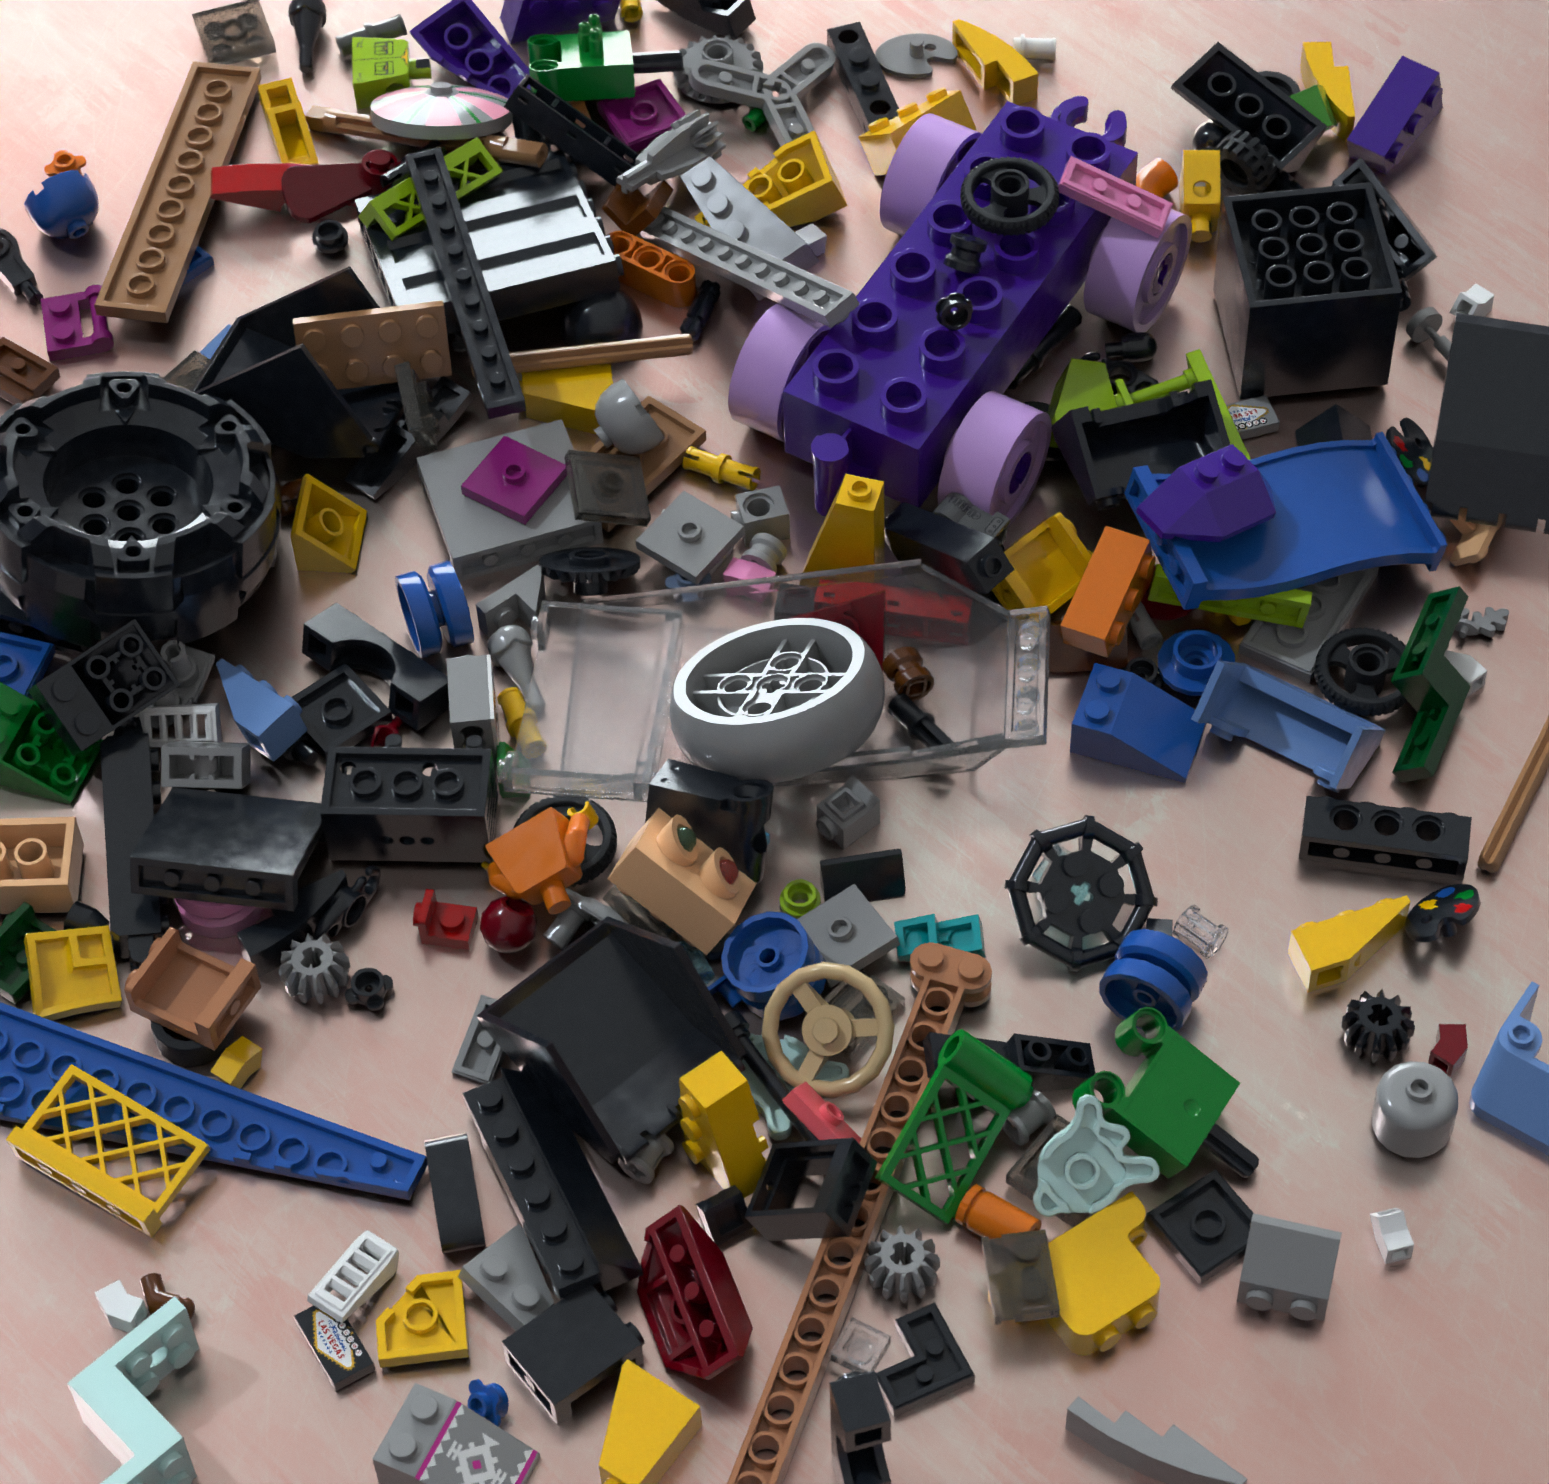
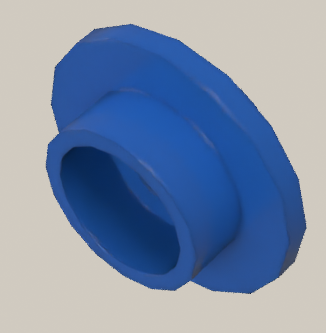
[1157,630,1235,696]

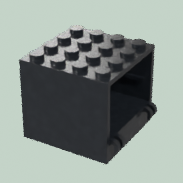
[1213,182,1412,399]

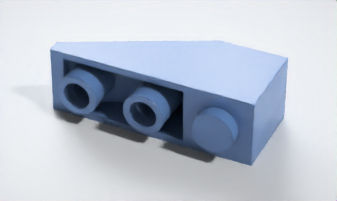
[216,658,308,762]

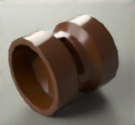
[882,646,935,702]

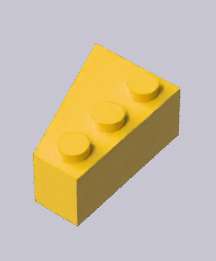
[858,87,976,176]
[678,1051,769,1198]

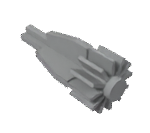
[616,109,726,194]

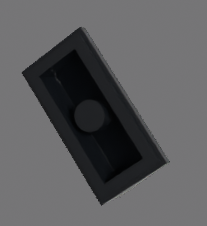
[820,848,906,902]

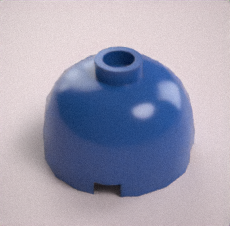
[24,170,99,239]

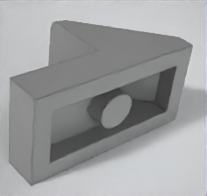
[476,564,546,637]

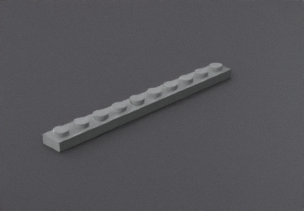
[640,207,860,328]

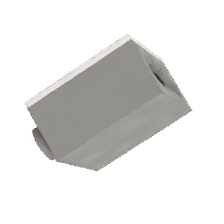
[446,655,500,766]

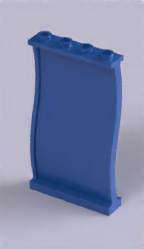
[1124,432,1448,610]

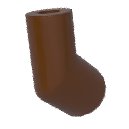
[280,475,315,517]
[140,1273,195,1319]

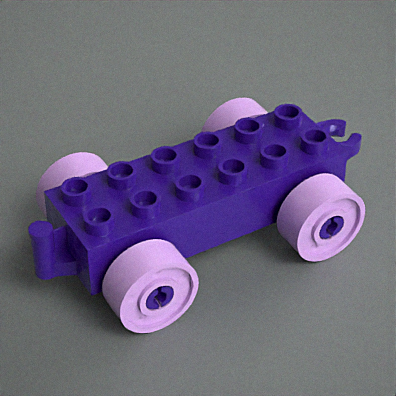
[728,96,1192,526]

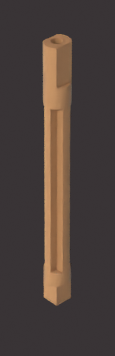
[305,105,548,168]

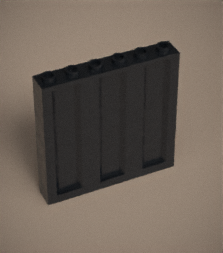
[355,150,624,334]

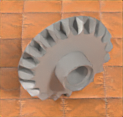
[673,34,764,103]

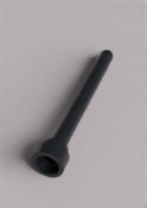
[724,1010,818,1141]

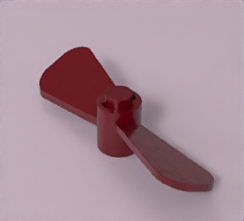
[281,150,451,224]

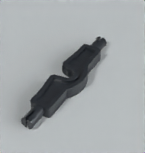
[0,228,43,306]

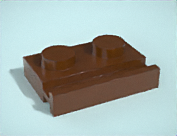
[0,337,60,405]

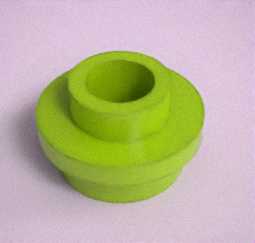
[780,879,821,919]

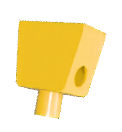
[1179,150,1221,243]

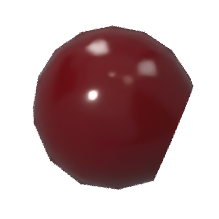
[480,896,538,954]

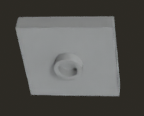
[636,491,745,585]
[798,884,900,988]

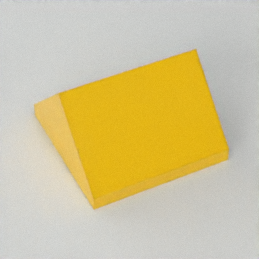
[290,474,367,573]

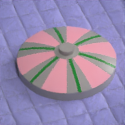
[370,82,513,140]

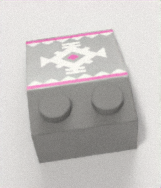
[372,1383,541,1484]

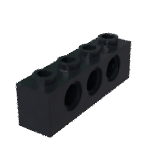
[1298,796,1472,881]

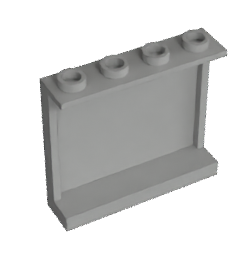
[416,419,603,582]

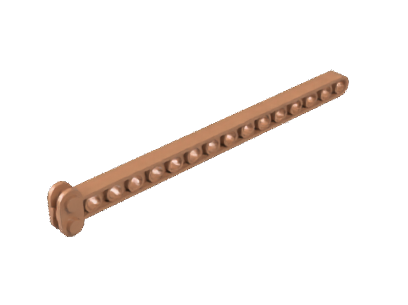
[727,942,992,1484]

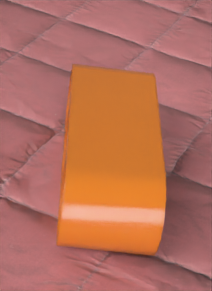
[608,231,697,308]

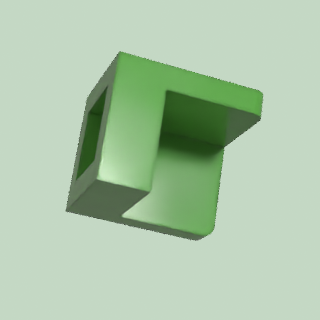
[1289,85,1338,131]

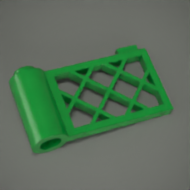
[875,1029,1033,1224]

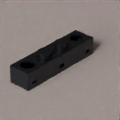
[827,21,899,133]
[504,74,639,187]

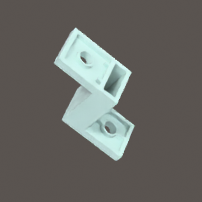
[68,1296,200,1484]

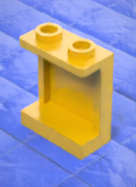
[992,512,1093,634]

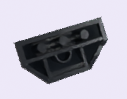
[1332,158,1437,282]

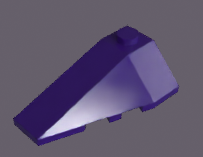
[409,0,530,99]

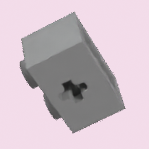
[161,741,251,789]

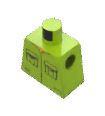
[352,37,432,109]

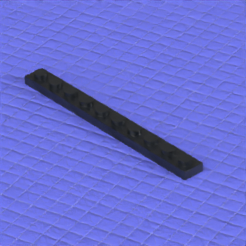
[405,147,526,419]

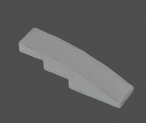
[1065,1396,1247,1484]

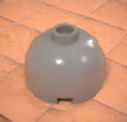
[594,378,665,455]

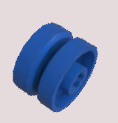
[395,560,474,658]
[721,911,826,1020]
[1099,929,1208,1032]

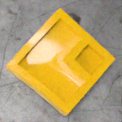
[24,925,122,1021]

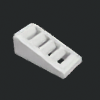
[139,703,222,747]
[307,1230,399,1323]

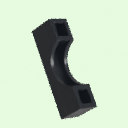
[302,602,449,731]
[829,1370,891,1484]

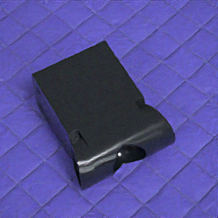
[645,758,774,883]

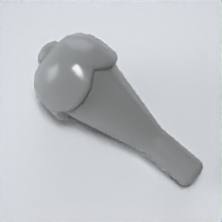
[488,625,546,715]

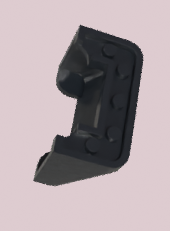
[1051,379,1230,511]

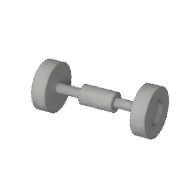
[1406,307,1451,361]

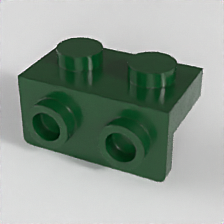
[0,902,57,1004]

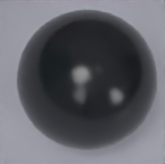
[560,290,643,346]

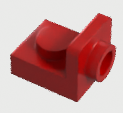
[413,889,478,950]

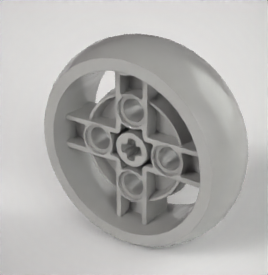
[669,618,885,783]

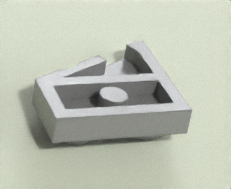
[458,1224,554,1331]

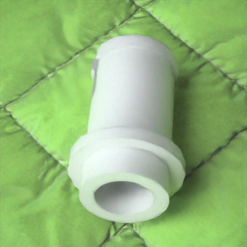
[1013,34,1056,60]

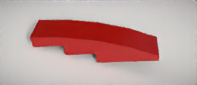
[211,163,356,212]

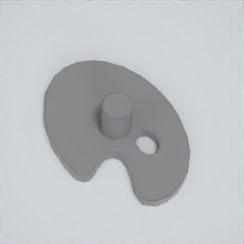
[876,33,957,78]

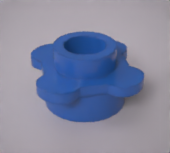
[467,1379,509,1427]

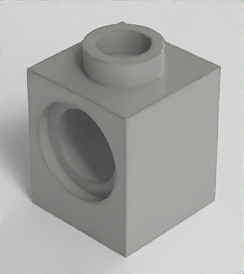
[730,485,790,547]

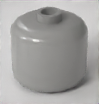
[1372,1061,1458,1158]

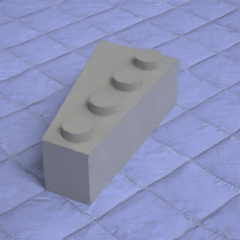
[680,156,820,301]

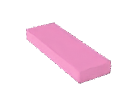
[1058,156,1173,238]

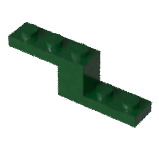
[1391,586,1471,783]

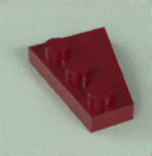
[787,590,886,671]

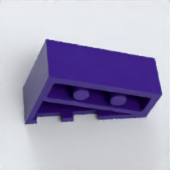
[1347,56,1443,174]

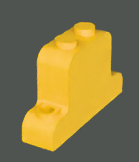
[988,1191,1161,1356]

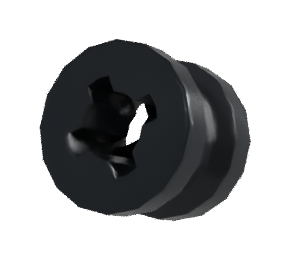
[943,232,988,274]

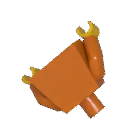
[481,801,599,914]

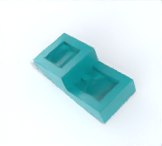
[894,914,986,962]

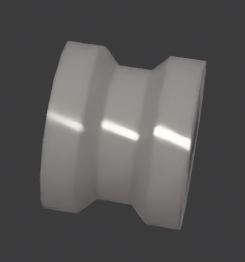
[740,533,787,572]

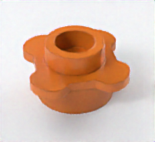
[44,150,86,177]

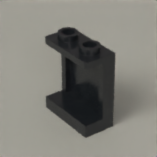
[502,1285,645,1425]

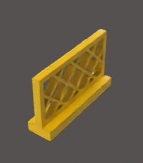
[6,1064,210,1238]

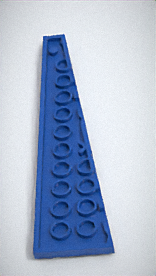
[0,1002,428,1200]

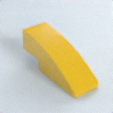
[952,19,1039,105]
[1300,42,1355,142]
[258,77,319,165]

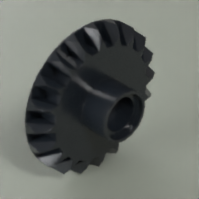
[539,547,641,596]

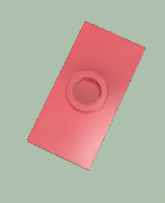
[782,1082,861,1143]

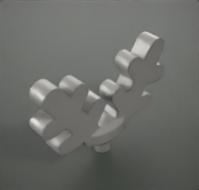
[1455,607,1509,638]

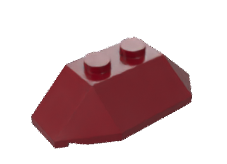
[637,1205,753,1380]

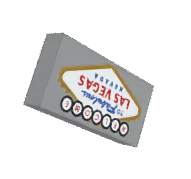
[1226,395,1280,440]

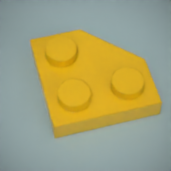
[376,1270,469,1368]

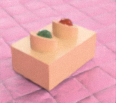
[608,808,756,955]

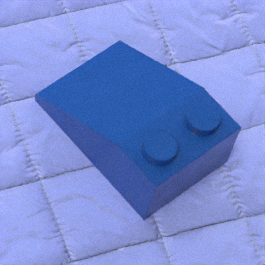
[1070,663,1207,783]

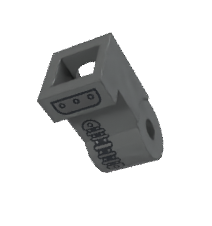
[932,492,1010,547]

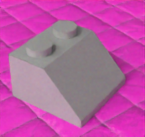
[1236,1213,1342,1321]

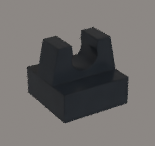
[695,1185,754,1246]

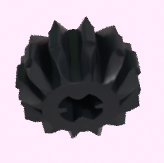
[1341,989,1415,1063]

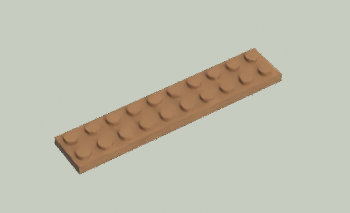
[94,61,262,323]

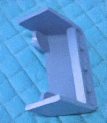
[1191,660,1386,793]
[1469,982,1549,1156]

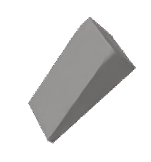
[451,994,507,1084]

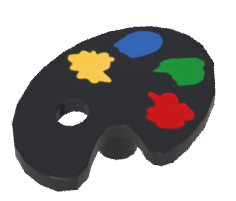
[1386,418,1433,488]
[1405,884,1481,942]

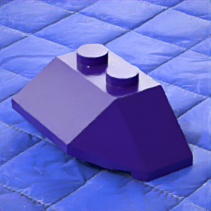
[1135,444,1276,542]

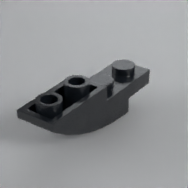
[923,1032,1096,1092]

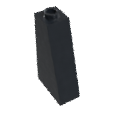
[884,502,1015,594]

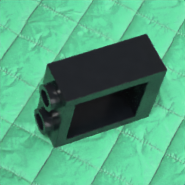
[744,1138,877,1241]

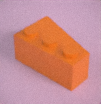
[1060,526,1156,658]

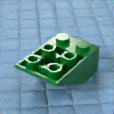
[0,682,104,805]

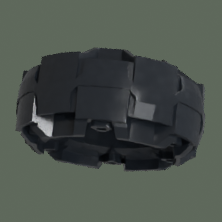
[0,371,282,648]

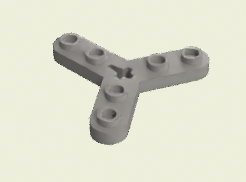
[689,42,836,147]

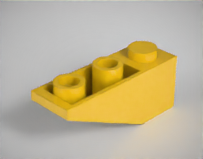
[1288,895,1410,993]

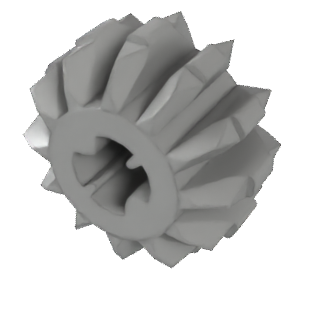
[279,933,351,1005]
[865,1225,940,1303]

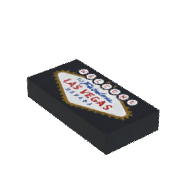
[294,1305,376,1391]

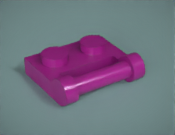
[41,284,114,362]

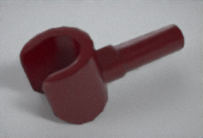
[370,716,403,747]

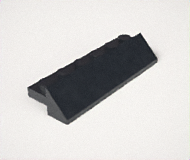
[462,1067,644,1299]

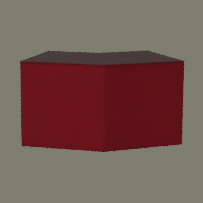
[1428,1024,1468,1078]

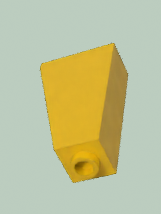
[800,474,885,584]

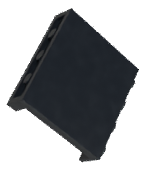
[130,787,326,911]

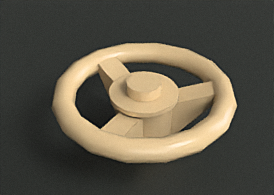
[761,962,895,1099]

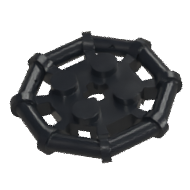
[1004,815,1158,972]

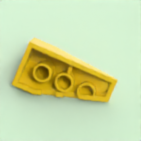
[695,130,848,228]

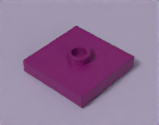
[597,78,686,152]
[461,435,568,525]

